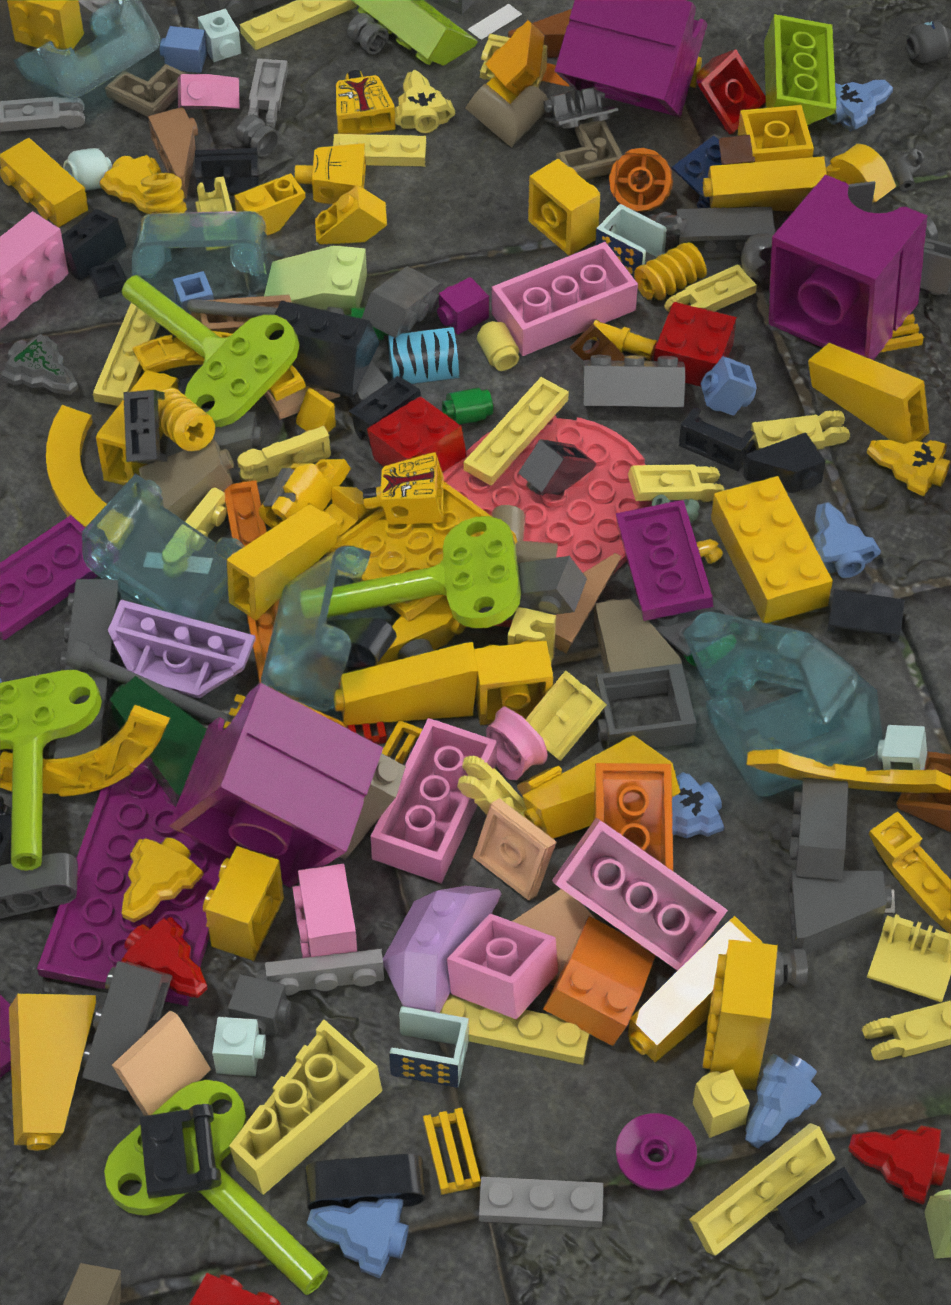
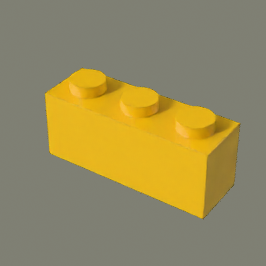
[0,138,88,228]

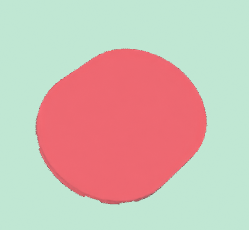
[443,415,652,627]

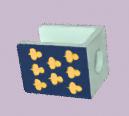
[595,204,667,278]
[389,1007,469,1088]

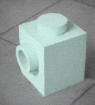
[198,9,241,62]
[878,725,927,770]
[212,1017,266,1077]

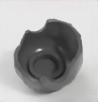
[741,233,774,282]

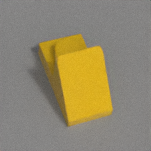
[324,486,381,539]

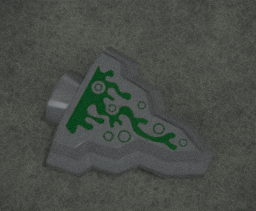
[1,334,78,395]

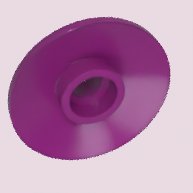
[616,1113,697,1191]

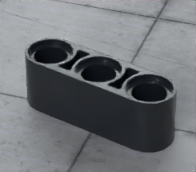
[305,618,397,668]
[305,1154,426,1211]

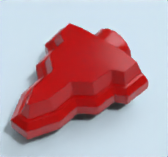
[121,917,208,998]
[848,1125,950,1205]

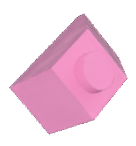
[177,74,240,109]

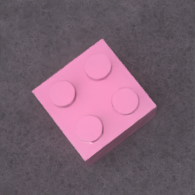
[292,864,357,958]
[447,914,559,1020]

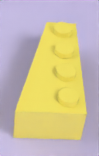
[229,1019,383,1195]

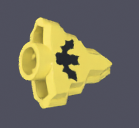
[395,70,455,133]

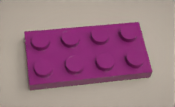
[616,500,714,621]
[0,515,115,640]

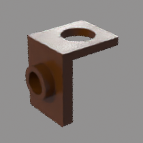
[719,135,755,165]
[570,324,625,361]

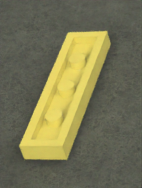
[240,0,357,50]
[93,303,160,406]
[464,377,569,486]
[440,994,590,1065]
[689,1123,836,1256]

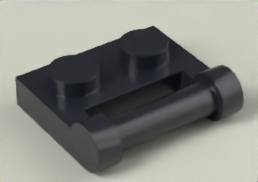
[139,1104,222,1199]

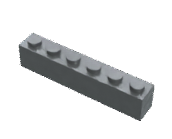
[49,579,122,759]

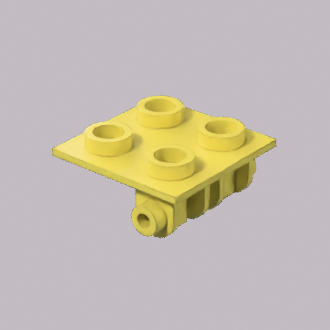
[867,914,951,1002]

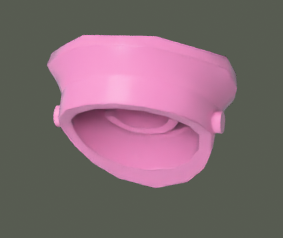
[486,706,548,780]

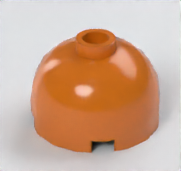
[609,148,673,213]

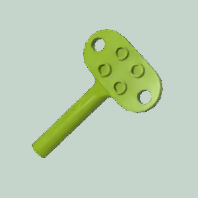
[122,275,299,427]
[304,516,521,628]
[0,670,102,871]
[104,1080,328,1295]

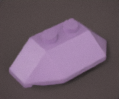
[108,600,256,698]
[383,886,502,1013]

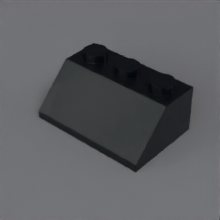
[269,300,380,397]

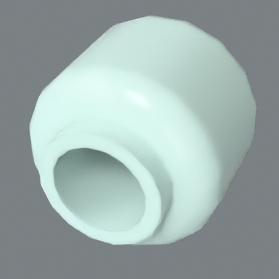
[63,148,112,191]

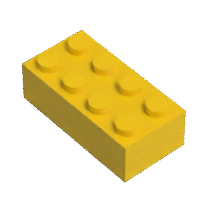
[711,476,833,624]
[702,939,778,1090]

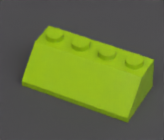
[352,0,478,66]
[764,14,836,125]

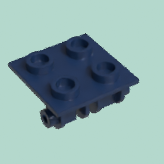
[671,136,722,208]

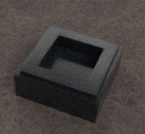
[88,259,128,298]

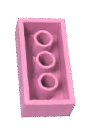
[0,211,69,330]
[491,242,638,356]
[371,718,497,884]
[552,818,728,971]

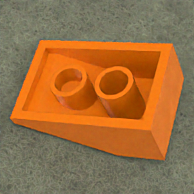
[593,763,673,871]
[543,916,656,1046]

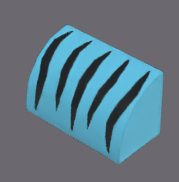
[388,327,459,384]

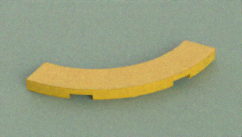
[132,331,306,402]
[46,405,136,551]
[0,705,170,797]
[747,749,951,793]

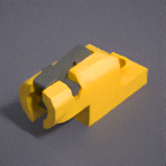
[258,459,351,528]

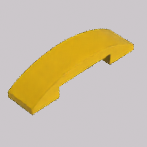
[869,811,951,934]

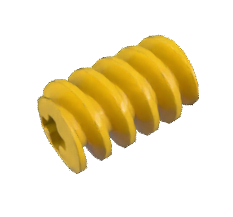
[141,173,191,244]
[634,242,707,300]
[158,387,215,451]

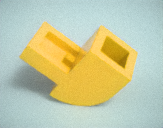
[826,144,896,202]

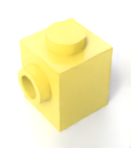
[693,1069,750,1138]

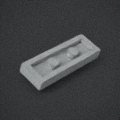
[265,949,384,996]
[479,1177,603,1228]

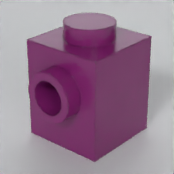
[437,277,489,335]

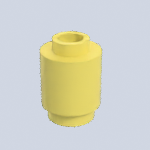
[477,321,519,371]

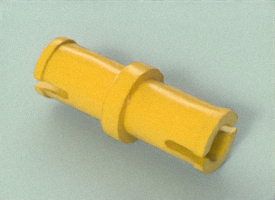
[589,320,657,360]

